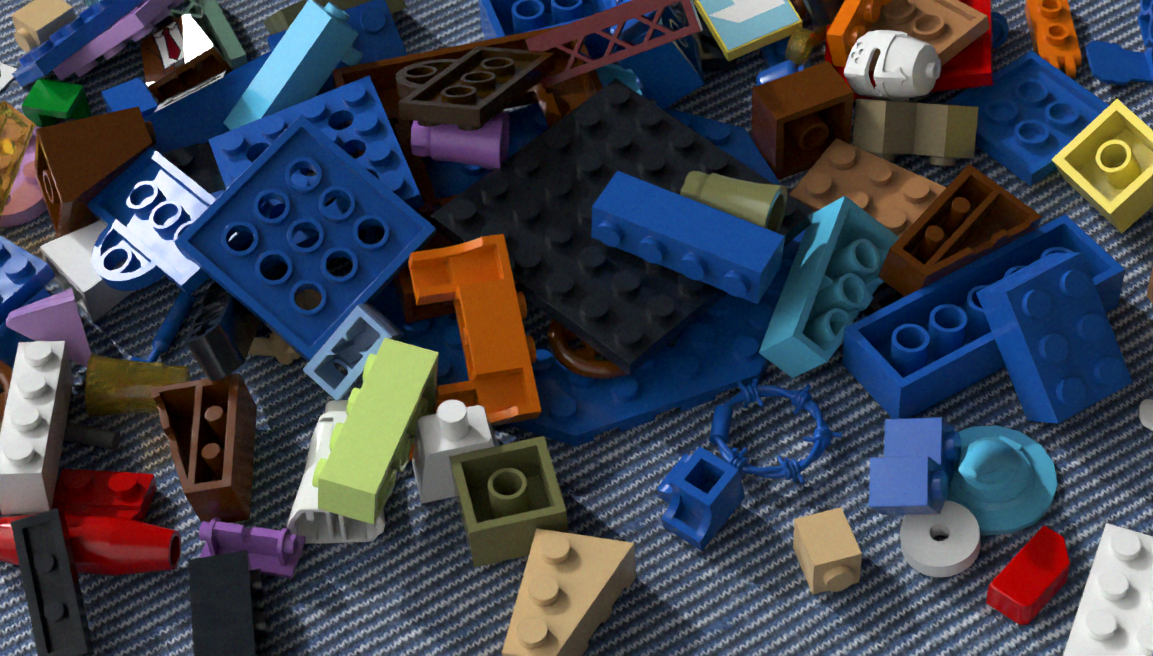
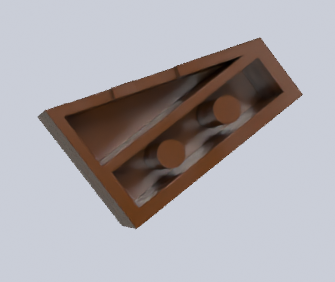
[878,164,1043,297]

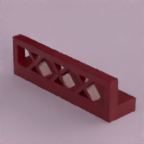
[525,0,703,88]

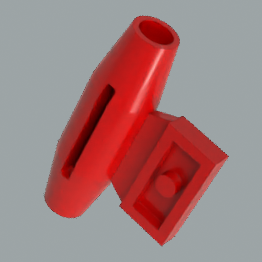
[0,469,181,576]

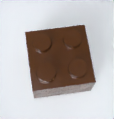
[751,61,854,180]

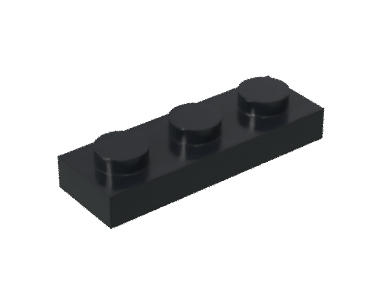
[11,508,94,656]

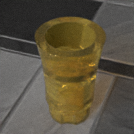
[85,354,190,418]

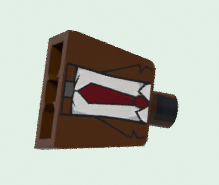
[140,15,233,102]

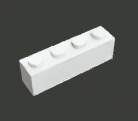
[0,341,74,515]

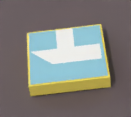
[694,0,803,62]

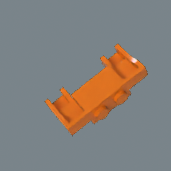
[408,234,541,426]

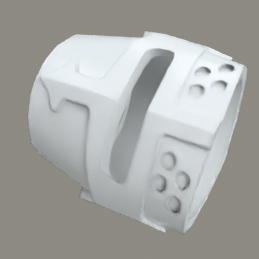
[844,30,941,102]

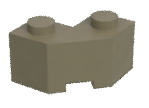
[852,99,978,166]

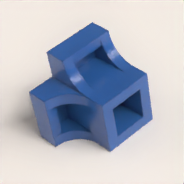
[656,446,745,551]

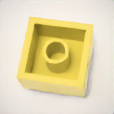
[1052,99,1153,234]

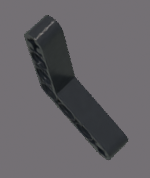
[185,198,366,381]

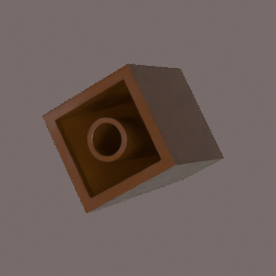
[34,106,156,238]

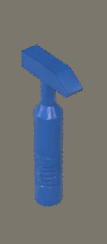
[128,291,195,380]

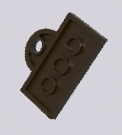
[396,46,555,131]

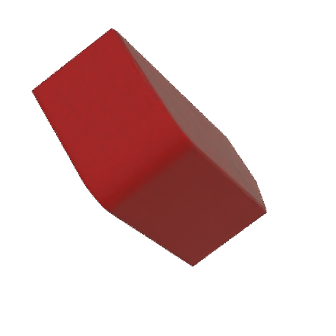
[986,525,1070,625]

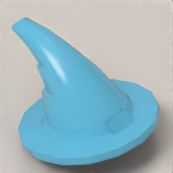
[946,425,1058,535]

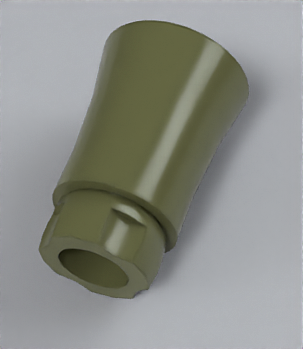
[680,171,787,233]

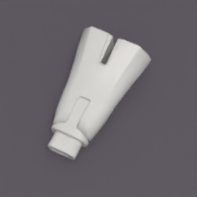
[287,400,385,544]

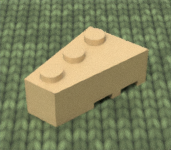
[502,528,636,656]

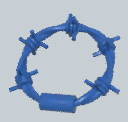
[709,379,842,484]

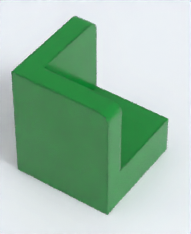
[21,78,91,127]

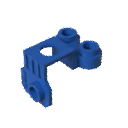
[1085,0,1153,86]

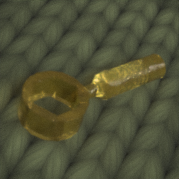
[785,25,827,66]

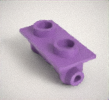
[199,518,306,579]

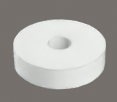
[900,500,981,577]

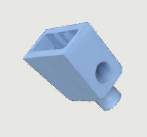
[303,304,404,401]

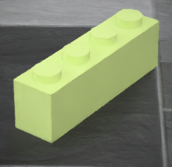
[312,338,439,525]

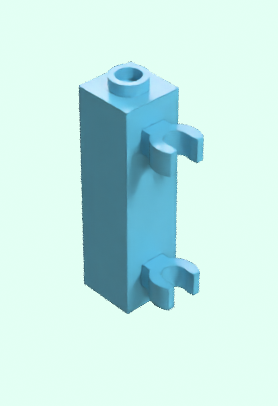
[223,0,364,130]

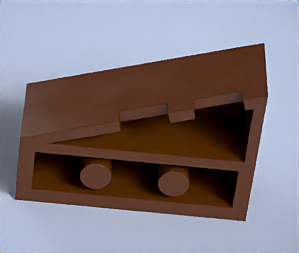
[150,373,257,523]

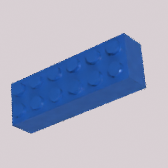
[842,214,1125,419]

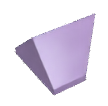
[6,288,93,369]

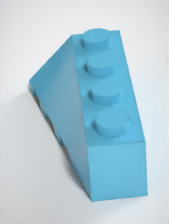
[759,196,899,378]

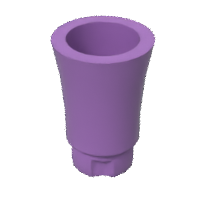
[411,111,510,170]

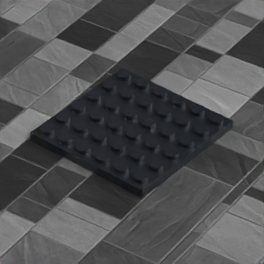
[431,79,814,375]

